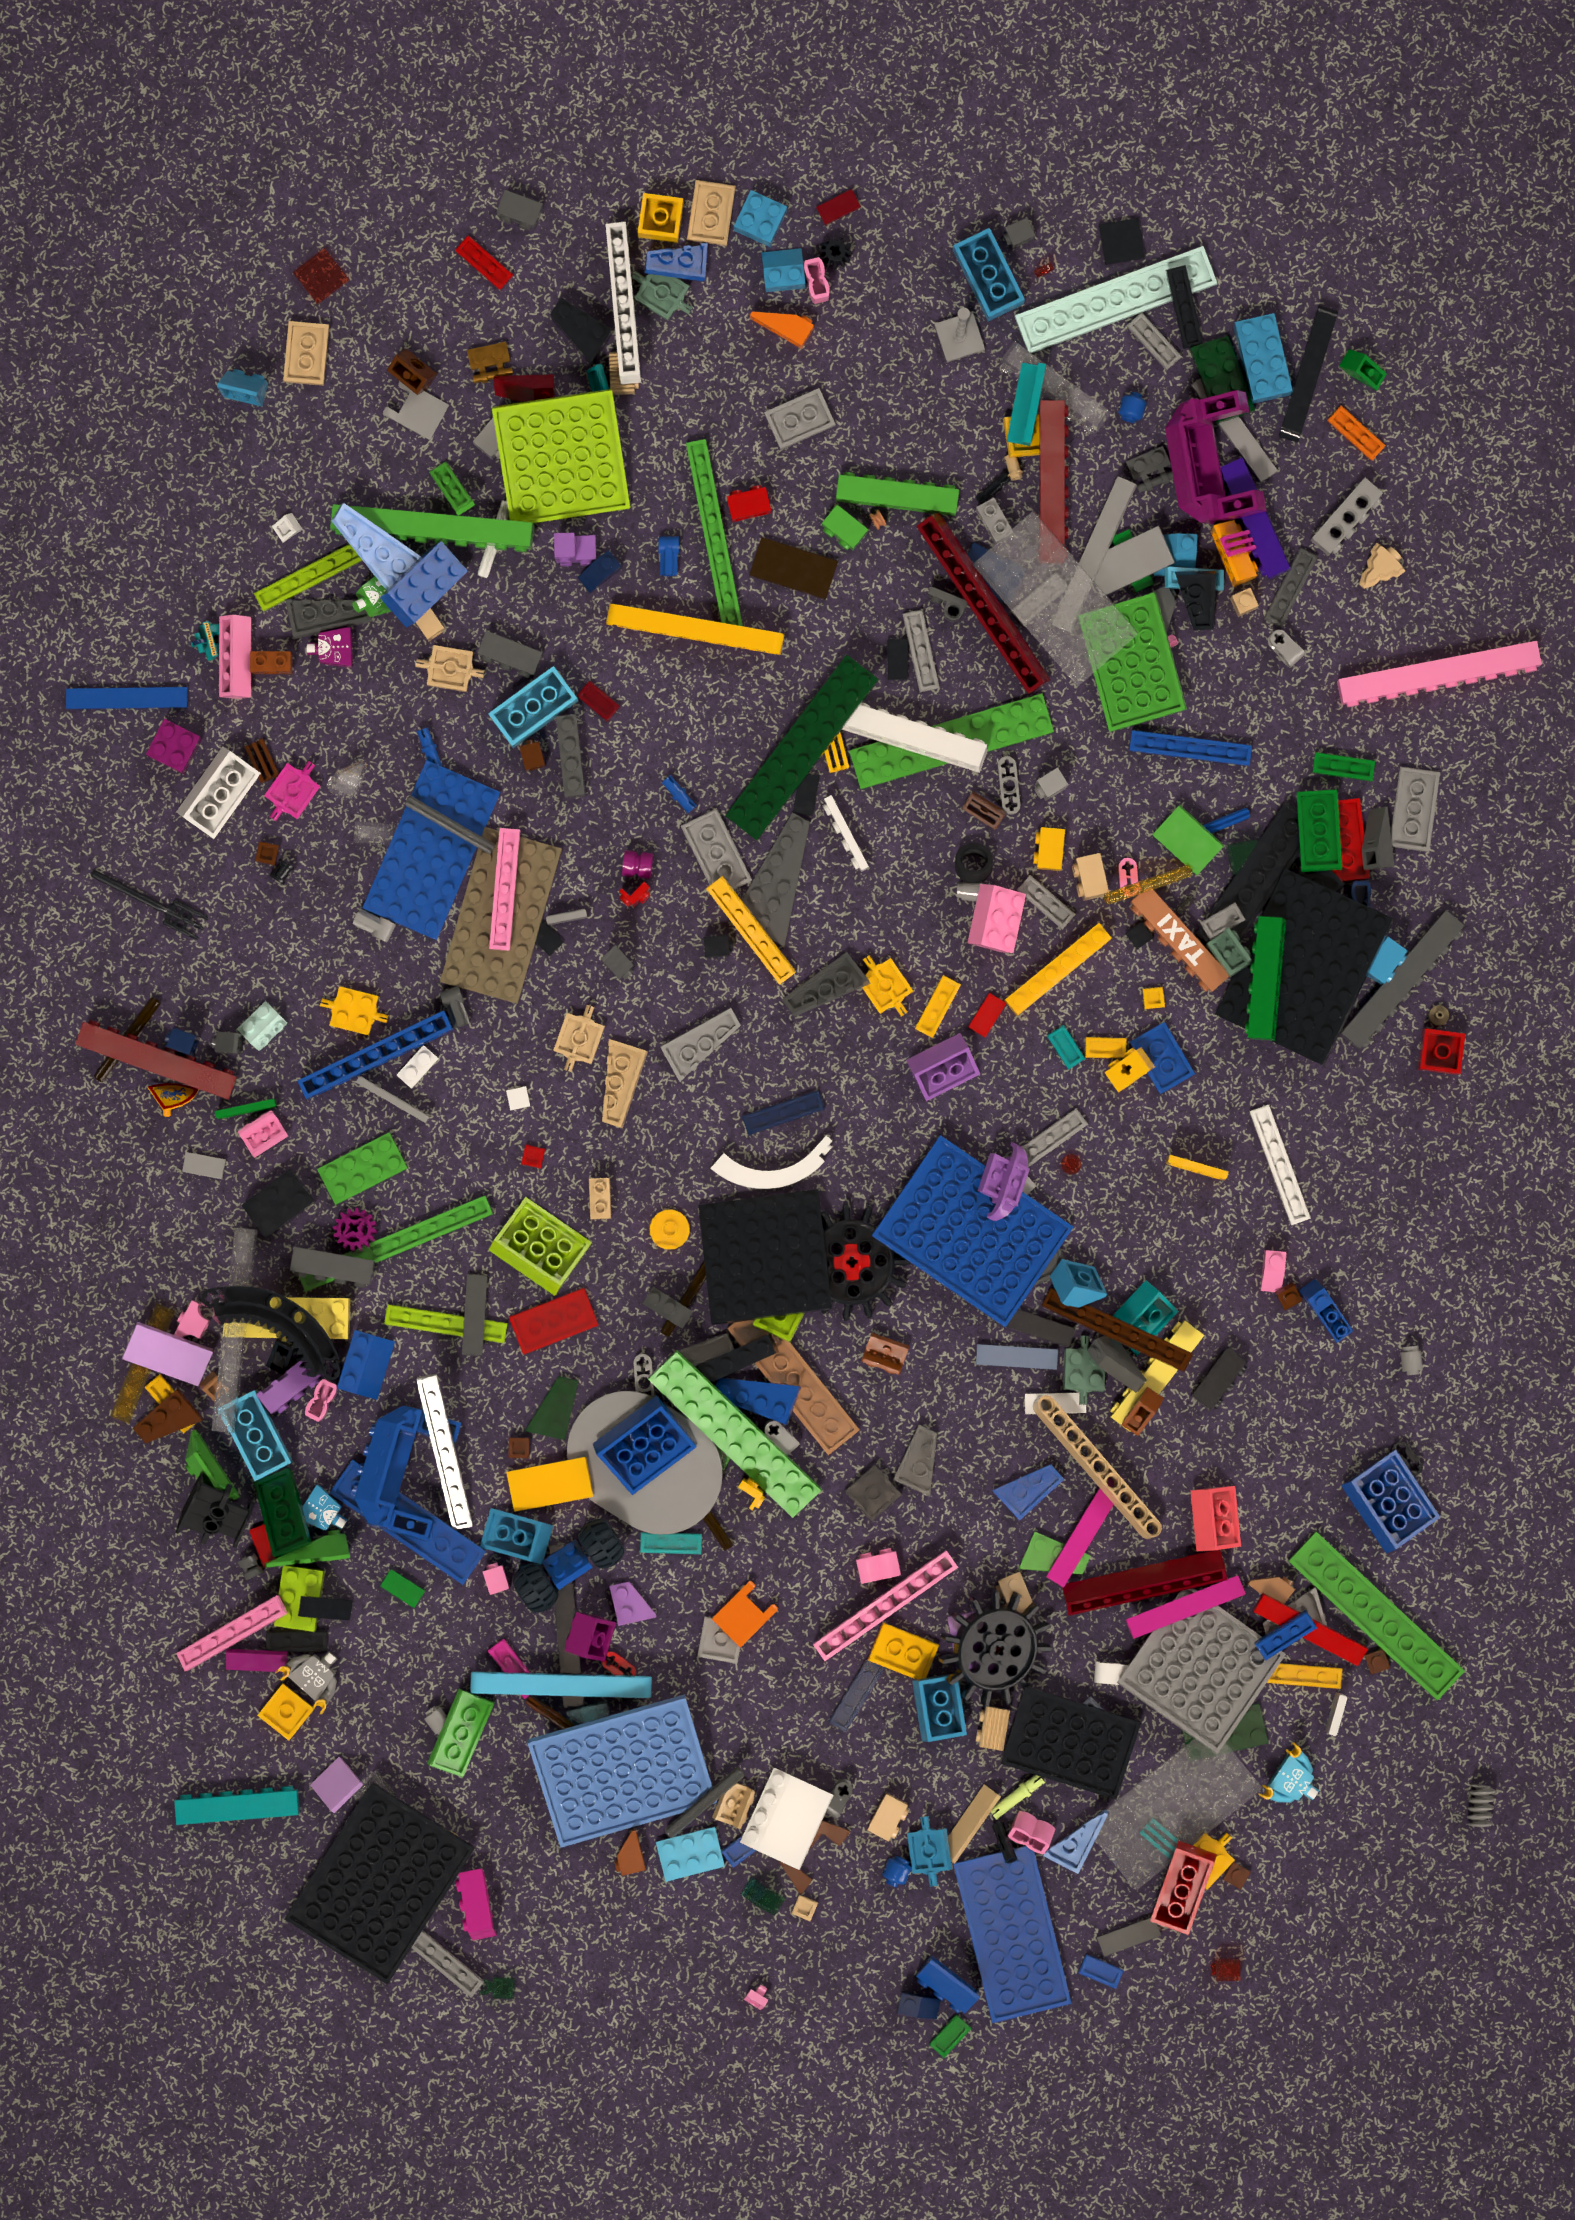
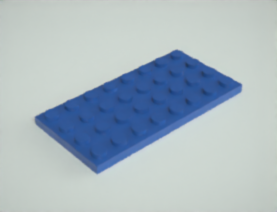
[362,760,500,940]
[953,1845,1072,2023]

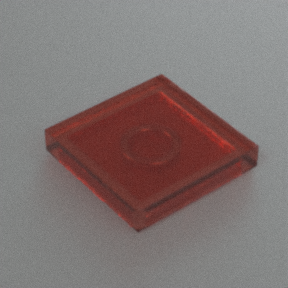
[293,248,350,305]

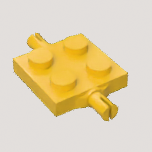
[862,955,913,1017]
[320,986,389,1035]
[1192,1831,1234,1890]

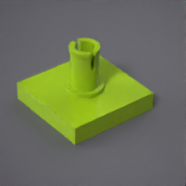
[753,1313,805,1343]

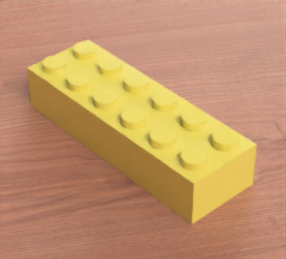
[226,1297,350,1339]

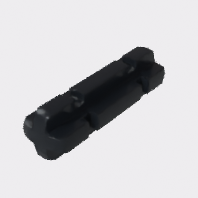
[976,472,1011,504]

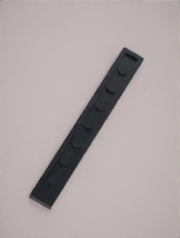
[549,1543,584,1708]

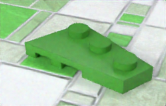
[1019,1531,1091,1574]

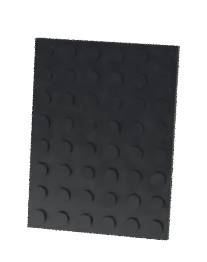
[1215,869,1394,1066]
[284,1782,475,1985]

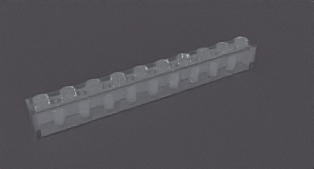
[212,1227,258,1433]

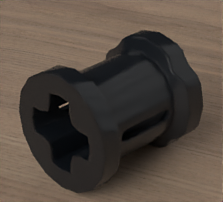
[269,859,295,885]

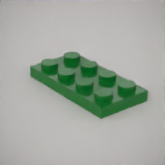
[1297,789,1342,872]

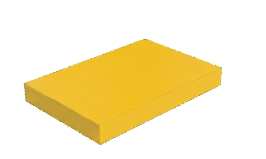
[1165,1155,1228,1180]
[867,1622,939,1680]

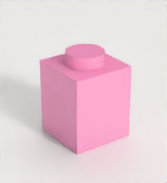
[483,1562,510,1595]

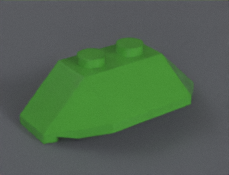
[185,1429,240,1500]

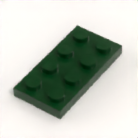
[1189,336,1255,424]
[254,1467,312,1558]
[1182,1703,1268,1761]

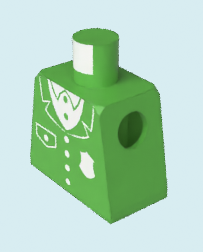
[352,576,391,617]

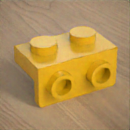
[738,1477,765,1510]

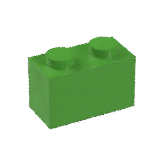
[822,505,868,551]

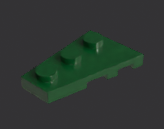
[525,1376,579,1440]

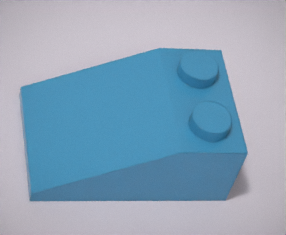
[217,369,268,407]
[480,1508,553,1565]

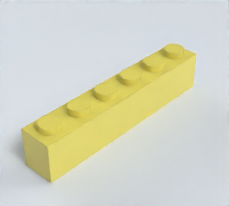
[1110,1320,1204,1432]

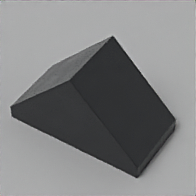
[266,1338,294,1375]

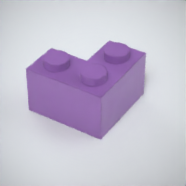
[554,533,596,567]

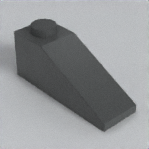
[601,945,634,980]
[1087,1336,1147,1393]

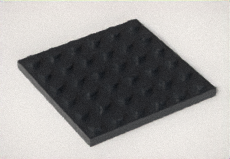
[698,1189,833,1325]

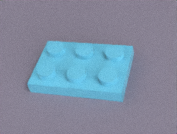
[656,1826,725,1882]

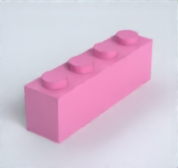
[219,615,251,699]

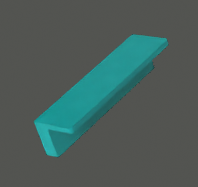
[1007,363,1046,446]

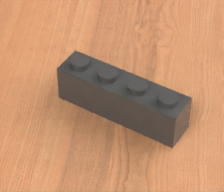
[556,714,586,799]
[290,1247,376,1288]

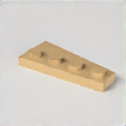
[602,1039,648,1128]

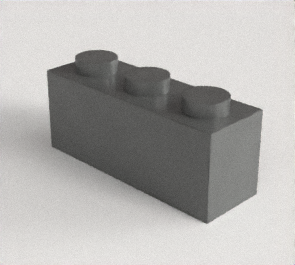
[477,631,543,678]

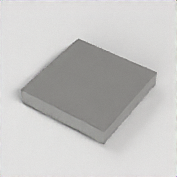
[697,1616,740,1664]

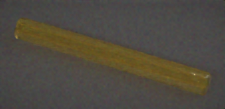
[1103,865,1193,905]

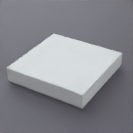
[1325,1692,1347,1736]

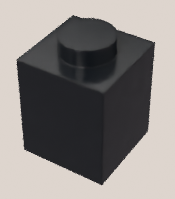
[703,935,733,959]

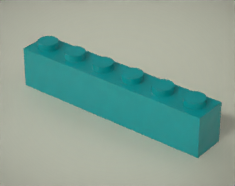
[174,1786,300,1825]

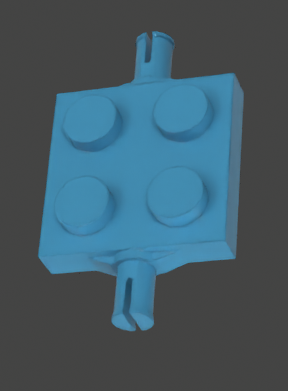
[907,1816,952,1887]

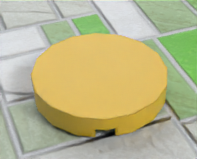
[650,1209,690,1250]

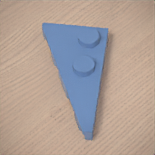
[1043,1810,1109,1874]

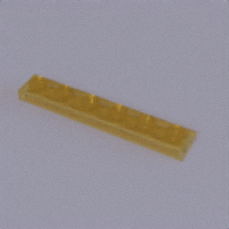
[110,1303,176,1424]

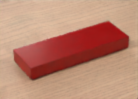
[455,235,513,291]

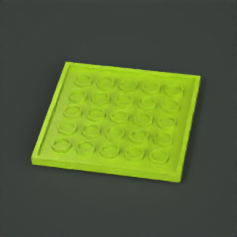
[492,389,630,523]

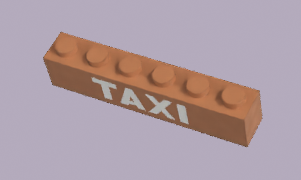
[1130,886,1229,993]

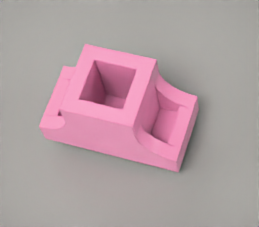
[174,1300,210,1339]

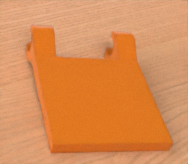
[712,1581,778,1648]

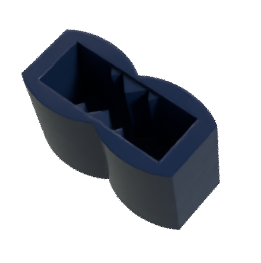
[1349,881,1371,908]

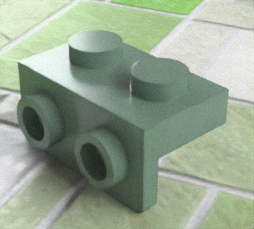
[1207,927,1252,977]

